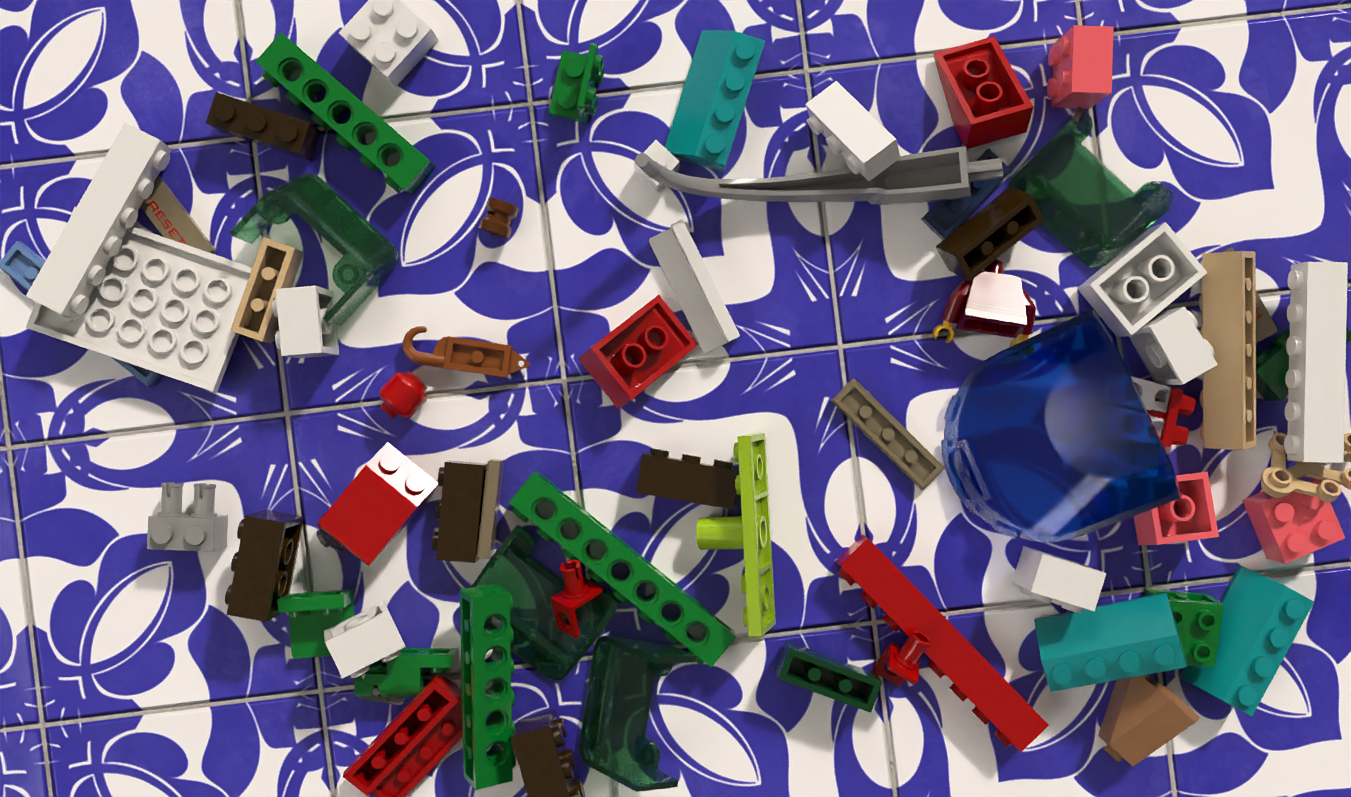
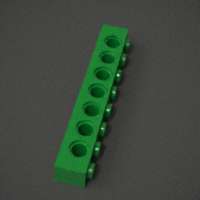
[509,470,736,668]

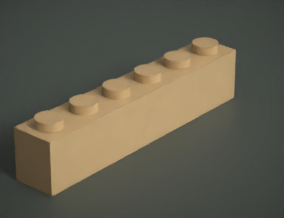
[1199,251,1256,450]

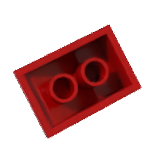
[934,36,1033,149]
[578,295,699,409]
[317,442,439,567]

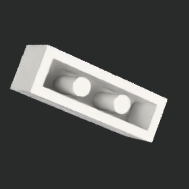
[805,81,900,181]

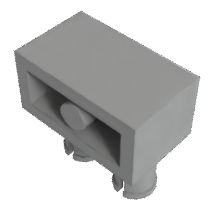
[147,482,228,552]

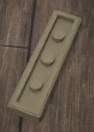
[830,378,945,490]

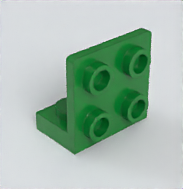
[549,43,605,124]
[1143,588,1224,668]
[277,589,355,659]

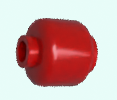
[379,371,428,419]

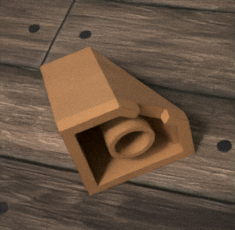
[1098,674,1200,766]

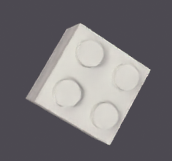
[339,0,438,87]
[272,286,339,358]
[1129,307,1218,385]
[1012,546,1106,614]
[324,601,406,679]

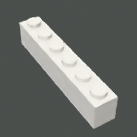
[25,123,172,320]
[1284,262,1348,463]

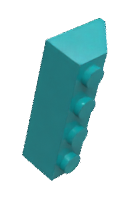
[665,30,765,173]
[1179,565,1314,716]
[1034,592,1187,692]

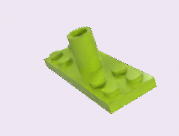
[696,433,776,637]

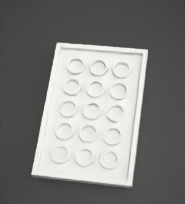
[25,207,252,393]

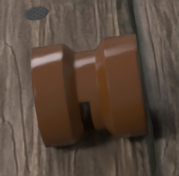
[478,197,519,239]

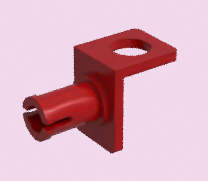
[550,560,603,639]
[873,630,931,686]

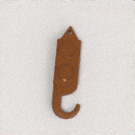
[403,326,531,378]

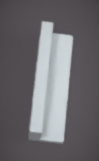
[649,219,740,353]

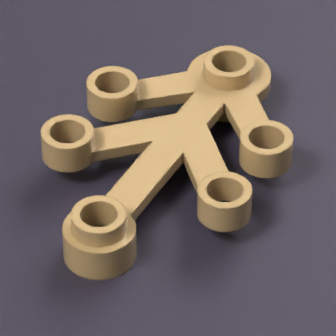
[1261,433,1351,503]

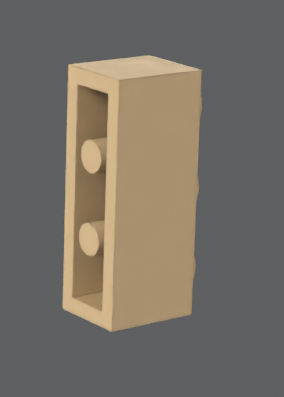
[230,237,304,343]

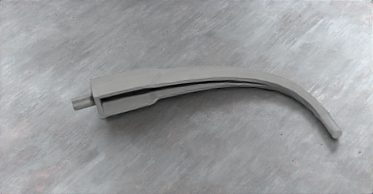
[635,146,1003,205]

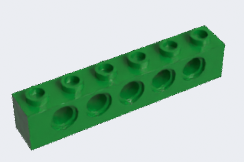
[255,32,436,195]
[459,583,516,790]

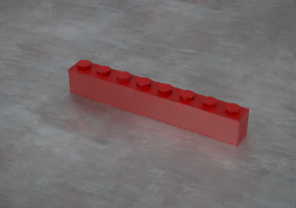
[836,534,1049,752]

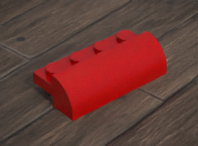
[343,675,463,797]

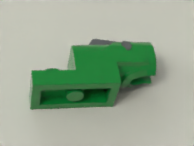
[354,648,458,705]

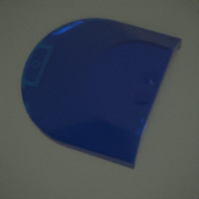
[941,310,1182,543]

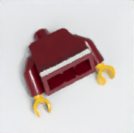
[933,259,1036,355]

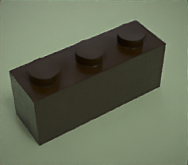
[206,92,321,161]
[935,187,1044,281]
[636,448,739,510]
[432,460,487,563]

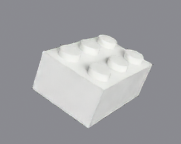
[1077,222,1208,338]

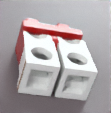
[1095,374,1196,447]

